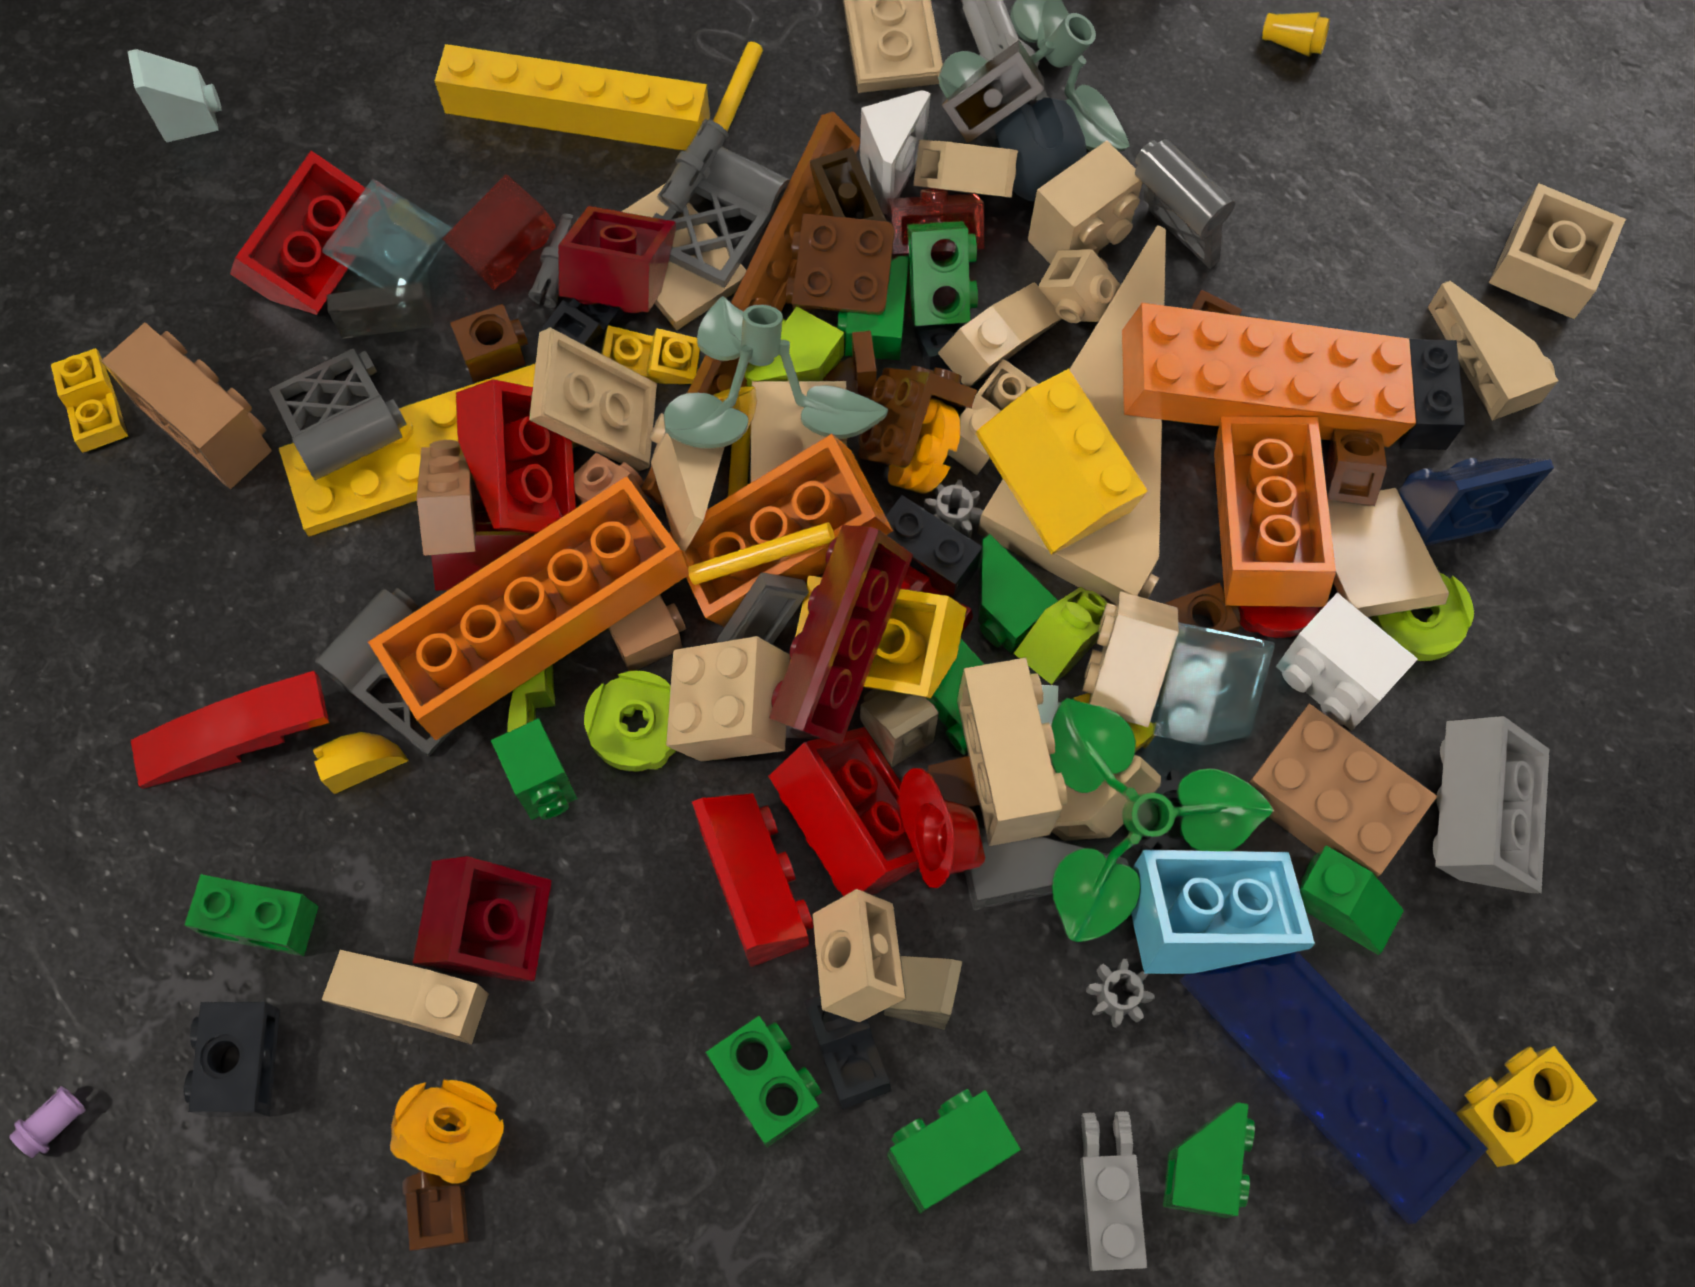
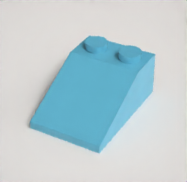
[1131,850,1315,974]

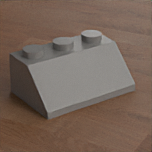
[1433,716,1550,893]

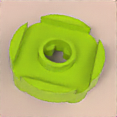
[1371,567,1474,661]
[584,671,676,772]

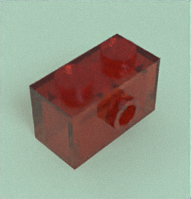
[442,174,556,291]
[887,188,984,254]

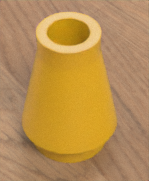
[1262,12,1330,57]

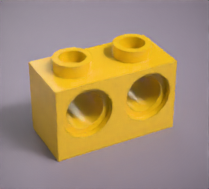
[1456,1046,1598,1167]

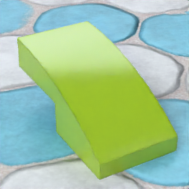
[508,664,555,732]

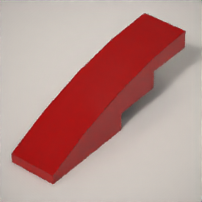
[131,671,329,789]

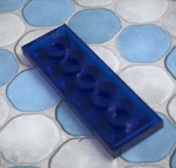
[1179,952,1488,1224]

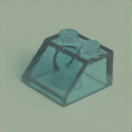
[1152,622,1275,745]

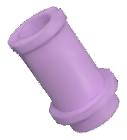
[9,1086,86,1158]

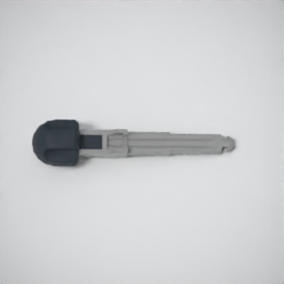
[962,0,1087,201]

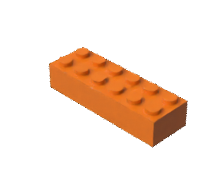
[1122,303,1416,447]
[368,476,689,741]

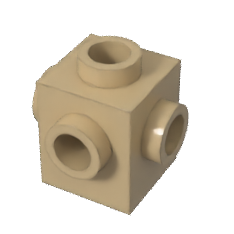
[1038,249,1121,323]

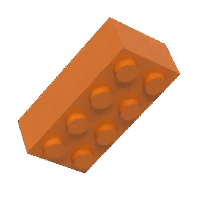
[1214,416,1336,607]
[669,434,893,628]

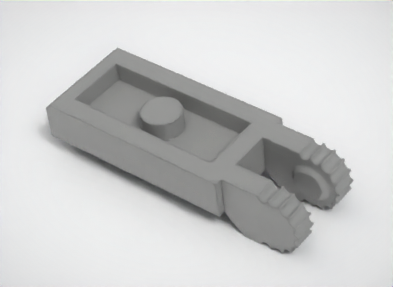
[1080,1111,1147,1271]

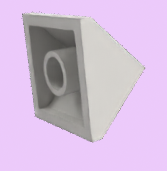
[860,90,931,215]

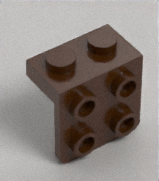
[786,213,895,316]
[858,366,977,468]

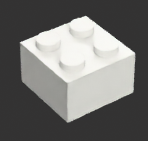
[1276,593,1417,731]

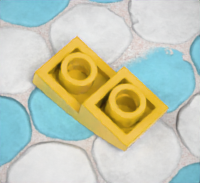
[601,325,700,384]
[51,348,128,453]

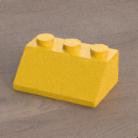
[975,369,1148,555]
[789,576,967,698]

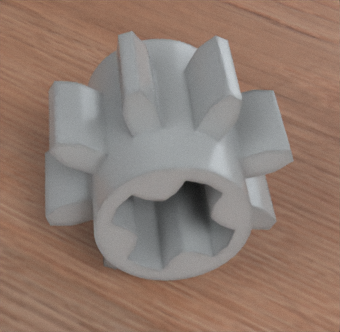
[924,480,983,538]
[1086,959,1155,1028]

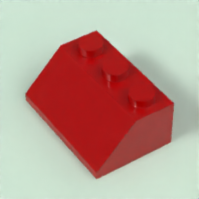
[230,150,391,315]
[768,727,919,897]
[692,793,814,967]

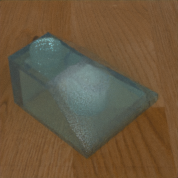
[323,179,453,302]

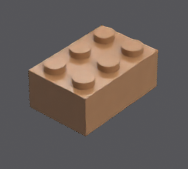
[101,323,272,489]
[1248,703,1437,877]

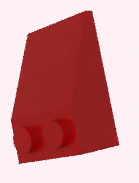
[456,379,576,534]

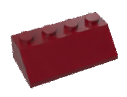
[769,525,913,745]

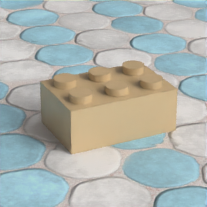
[957,658,1067,846]

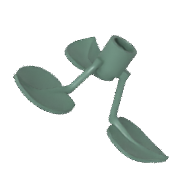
[937,0,1130,151]
[664,296,888,448]

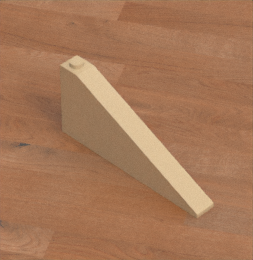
[978,225,1166,605]

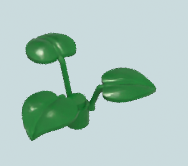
[1050,698,1273,942]

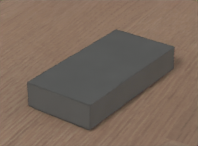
[717,572,808,645]

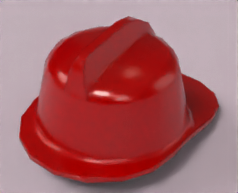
[899,768,986,888]

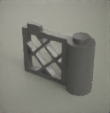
[1135,139,1236,269]
[653,147,791,288]
[269,348,407,481]
[315,588,453,757]

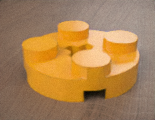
[888,397,960,494]
[390,1080,504,1183]

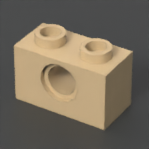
[812,889,905,1022]

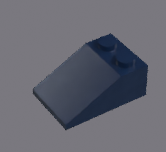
[1398,458,1554,546]

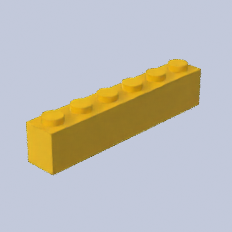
[435,44,710,151]

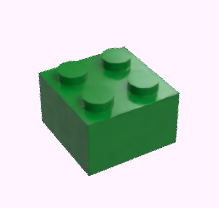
[887,1089,1021,1214]

